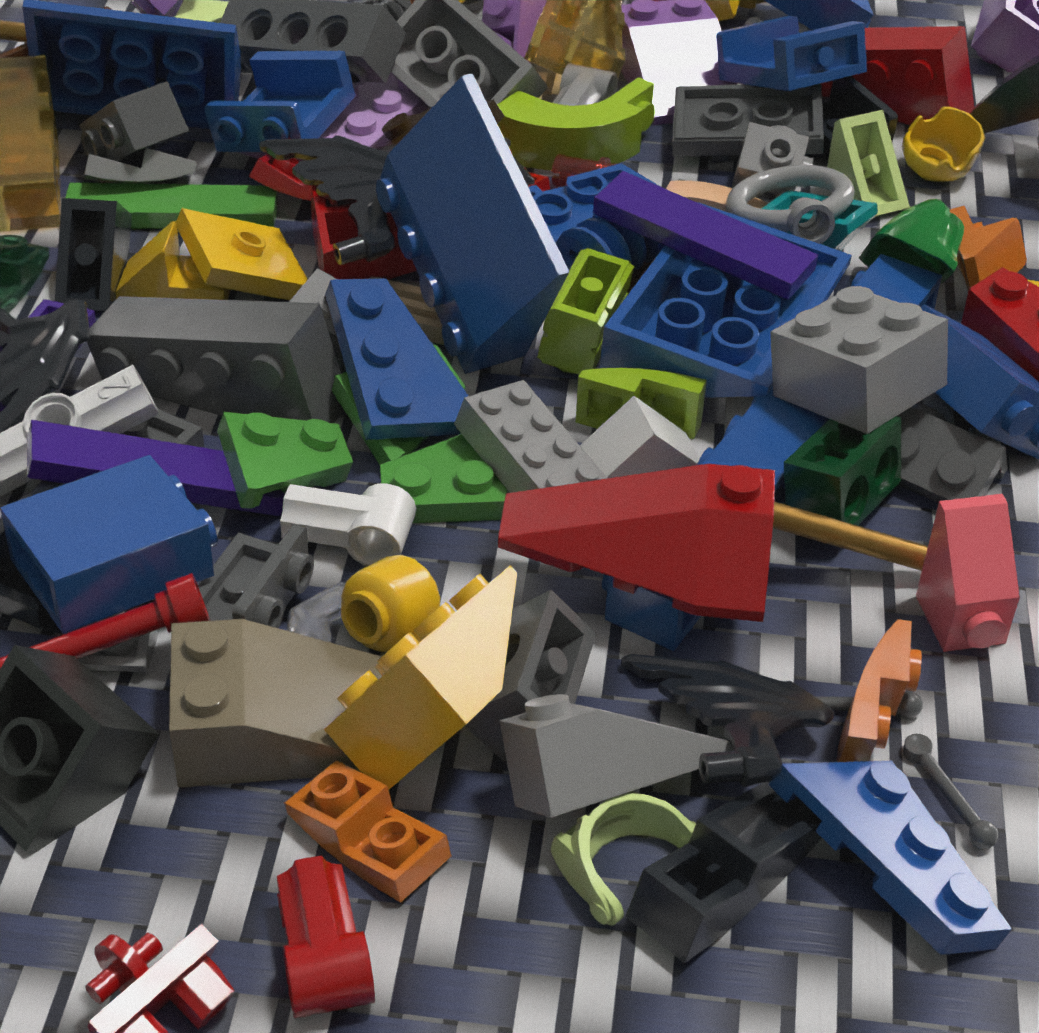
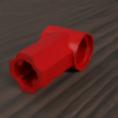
[276,856,375,1019]

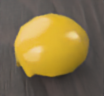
[901,107,985,182]

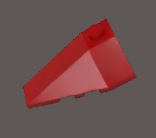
[498,464,775,622]

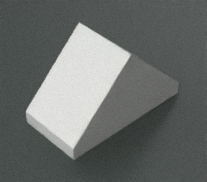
[580,396,700,478]

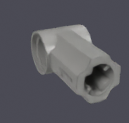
[552,63,618,106]

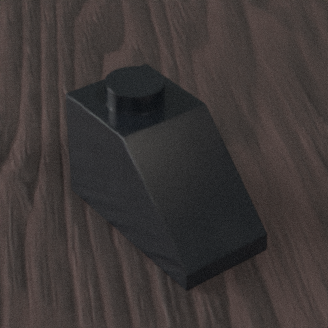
[54,198,132,312]

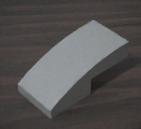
[83,148,197,184]

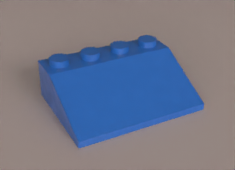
[22,0,241,129]
[376,73,569,374]
[600,202,852,398]

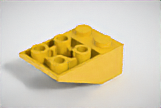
[324,565,517,790]

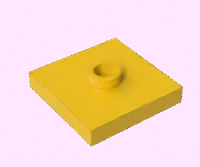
[176,208,308,301]

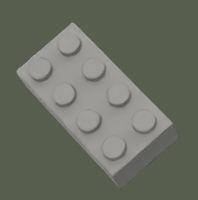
[454,380,607,493]

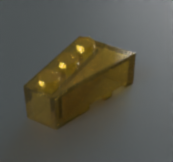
[524,0,625,77]
[0,55,61,232]

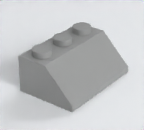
[391,0,548,108]

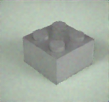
[770,286,948,434]

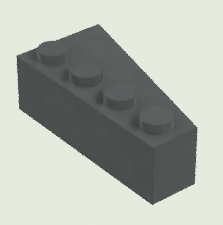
[86,296,344,423]

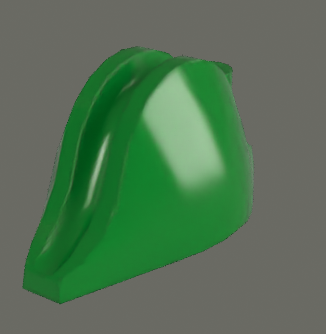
[859,199,964,284]

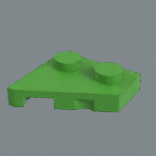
[217,412,353,509]
[380,434,507,523]

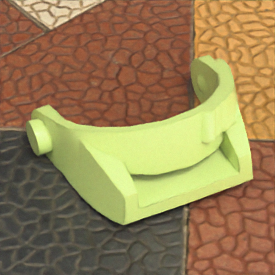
[551,791,696,926]

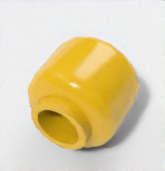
[341,555,440,652]

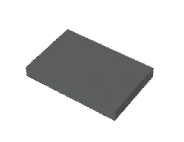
[672,84,824,156]

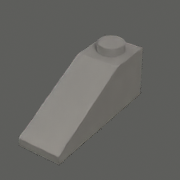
[499,694,734,818]

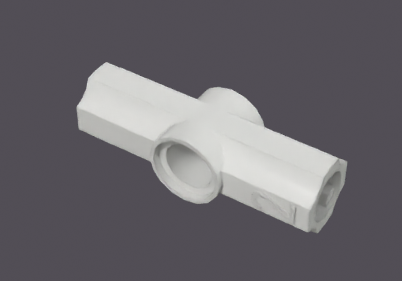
[0,365,159,496]

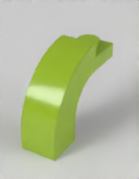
[497,77,655,172]

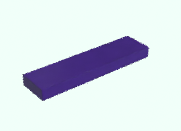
[593,171,818,300]
[27,419,285,516]

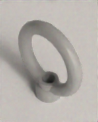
[726,165,855,244]

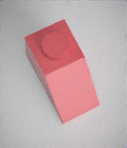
[916,494,1020,652]

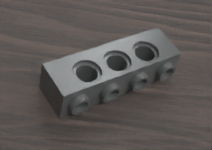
[220,0,406,85]

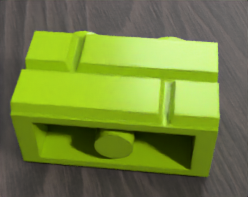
[537,248,634,375]

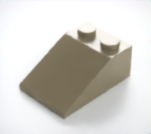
[169,619,382,788]

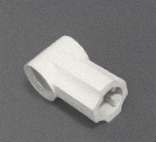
[280,484,417,566]

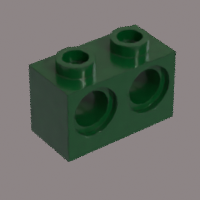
[783,417,901,526]

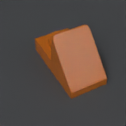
[950,205,1027,291]

